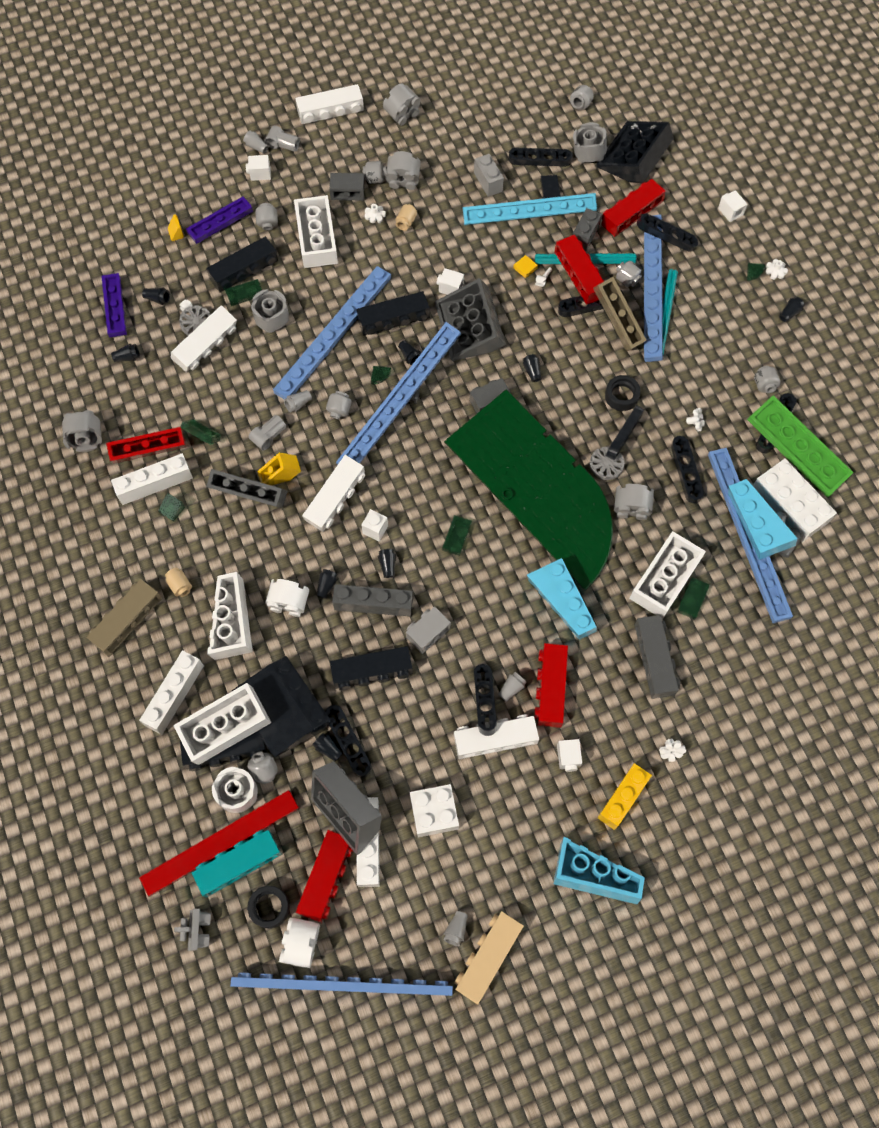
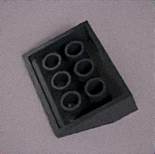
[596,121,674,183]
[231,656,330,758]

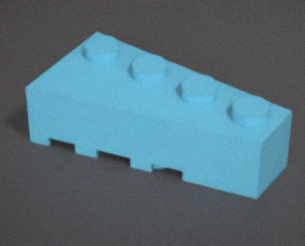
[728,479,798,560]
[527,558,597,640]
[553,837,645,904]

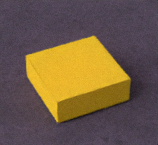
[513,255,538,279]

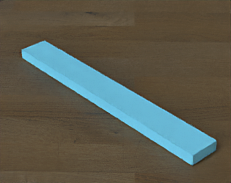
[462,193,597,225]

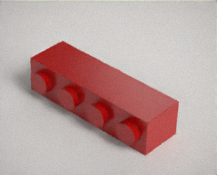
[601,179,666,237]
[555,234,605,305]
[106,427,187,464]
[534,643,568,728]
[295,830,353,923]

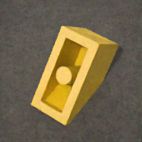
[257,452,301,486]

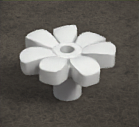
[365,204,386,223]
[766,259,788,280]
[686,408,705,431]
[659,739,686,762]

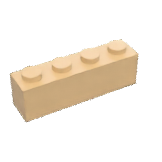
[454,911,524,1005]

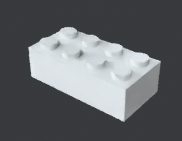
[294,195,338,268]
[753,459,837,543]
[629,531,706,619]
[173,683,271,765]

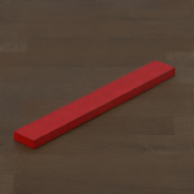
[139,790,299,897]

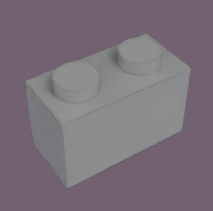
[474,154,504,197]
[406,607,451,654]

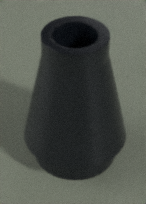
[142,287,170,305]
[779,296,805,322]
[398,340,421,365]
[111,343,140,362]
[522,354,542,382]
[377,549,396,578]
[316,569,338,599]
[312,733,343,762]

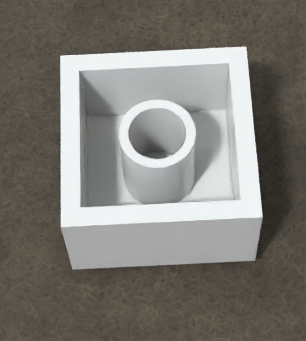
[410,784,459,837]

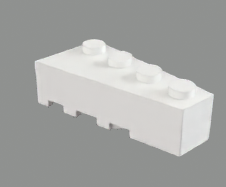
[207,572,253,660]

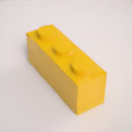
[597,763,652,830]

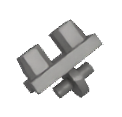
[174,909,211,951]

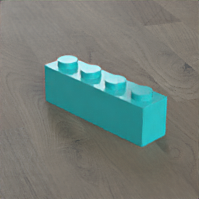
[192,829,282,898]

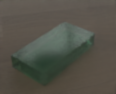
[225,279,262,306]
[181,419,222,445]
[442,515,472,556]
[677,577,710,620]

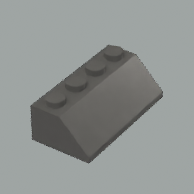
[311,761,382,855]

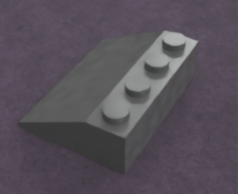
[435,278,506,361]

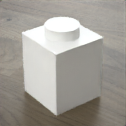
[246,155,271,181]
[718,190,748,222]
[437,268,464,295]
[361,509,388,541]
[557,739,582,772]

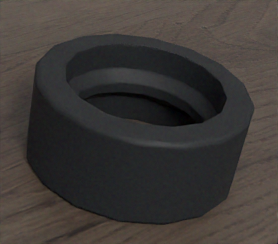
[605,375,641,411]
[247,885,290,929]

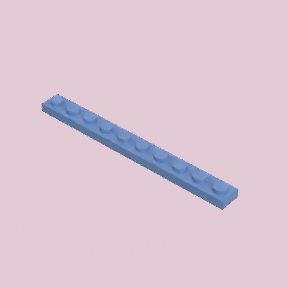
[644,215,663,362]
[273,266,391,399]
[336,322,461,465]
[708,448,793,623]
[230,973,453,996]

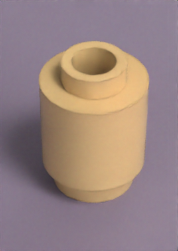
[395,204,417,231]
[165,568,192,597]

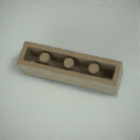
[593,277,647,351]
[86,579,162,657]

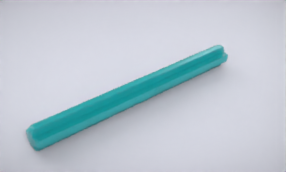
[535,253,637,264]
[663,269,678,355]

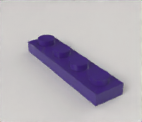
[186,196,253,244]
[101,273,127,338]

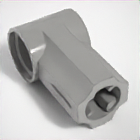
[265,126,300,152]
[249,415,286,451]

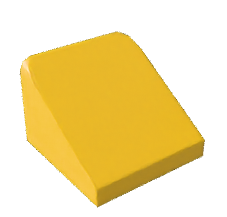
[168,214,184,241]

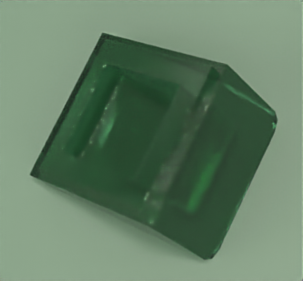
[158,493,185,522]

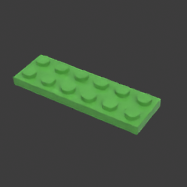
[747,395,854,498]

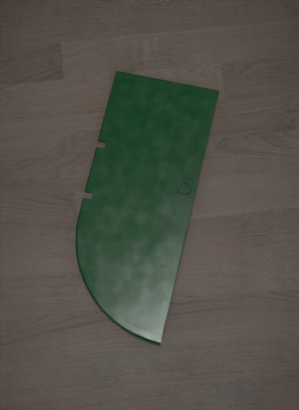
[444,389,613,591]

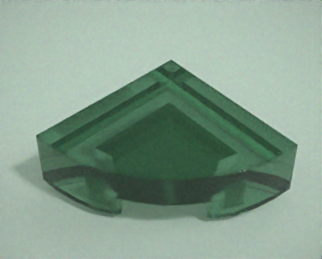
[747,263,765,281]
[371,366,391,384]

